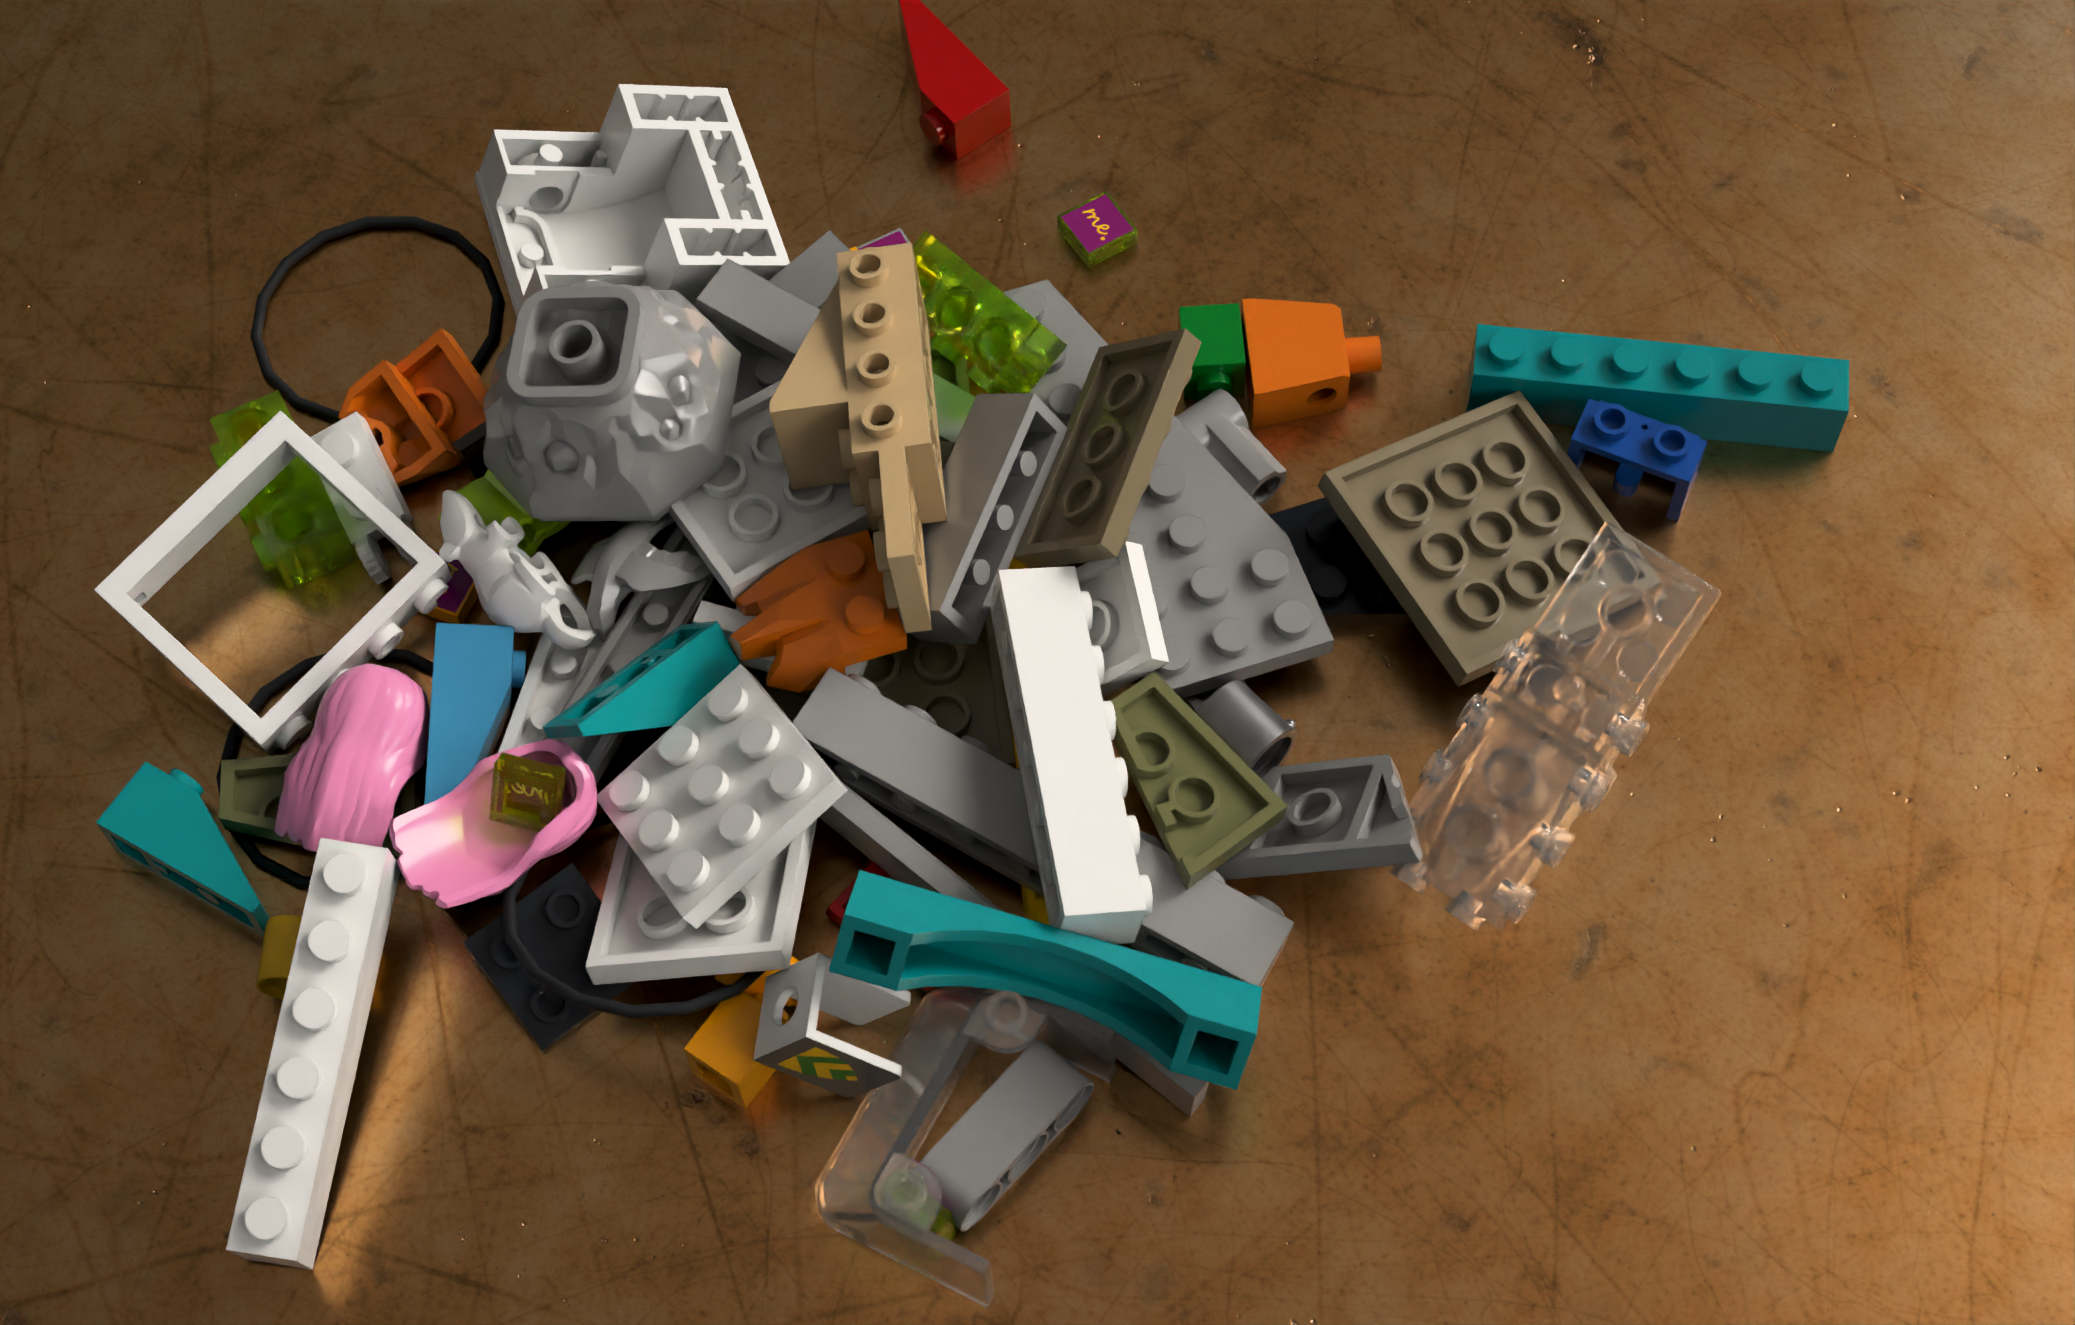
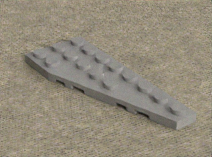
[990,280,1334,699]

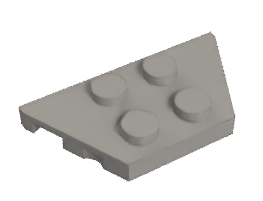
[1215,754,1423,880]

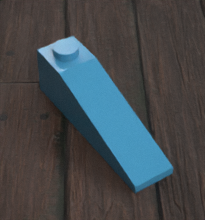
[424,623,526,805]

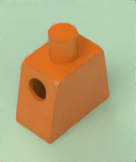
[1241,298,1382,428]

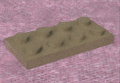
[1014,328,1202,568]

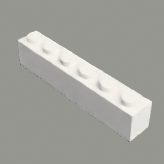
[990,566,1153,944]
[226,838,400,1270]

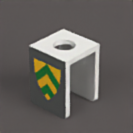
[753,952,911,1098]

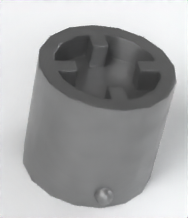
[1196,680,1298,779]

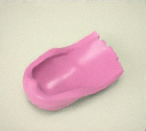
[274,663,430,852]
[389,739,598,908]

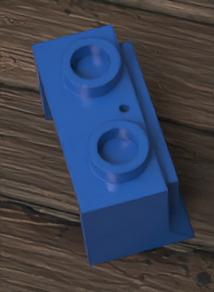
[1567,399,1707,522]

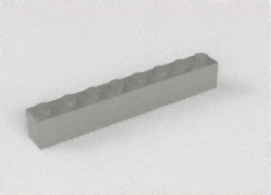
[792,667,1295,987]

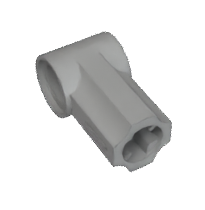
[1176,389,1287,506]

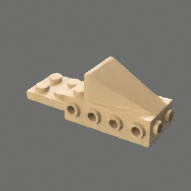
[769,242,947,633]

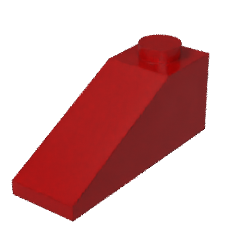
[898,0,1011,160]

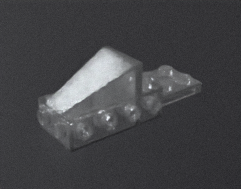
[1389,520,1722,932]

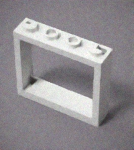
[94,410,452,756]

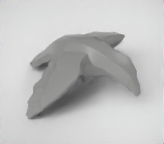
[570,512,713,641]

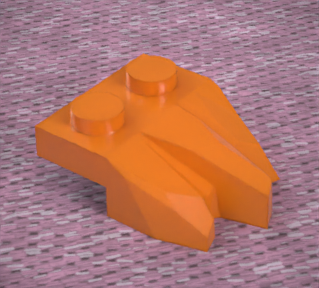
[338,328,489,487]
[729,530,907,693]

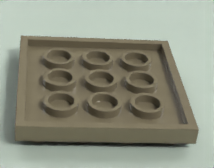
[1318,390,1662,687]

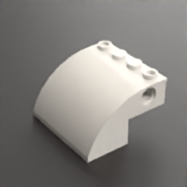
[474,84,790,326]

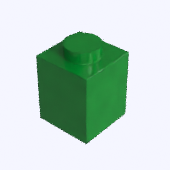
[1178,303,1246,401]

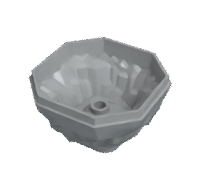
[483,281,741,521]

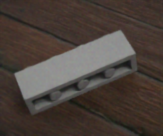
[897,393,1068,644]

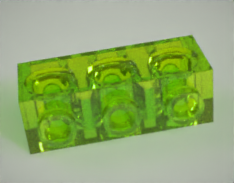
[913,230,1068,394]
[208,390,357,589]

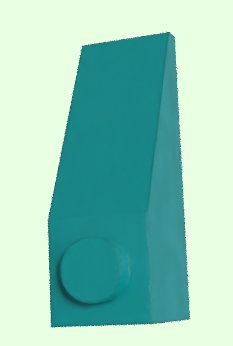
[542,621,740,738]
[96,761,270,937]

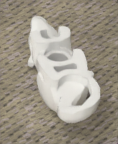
[439,490,598,650]

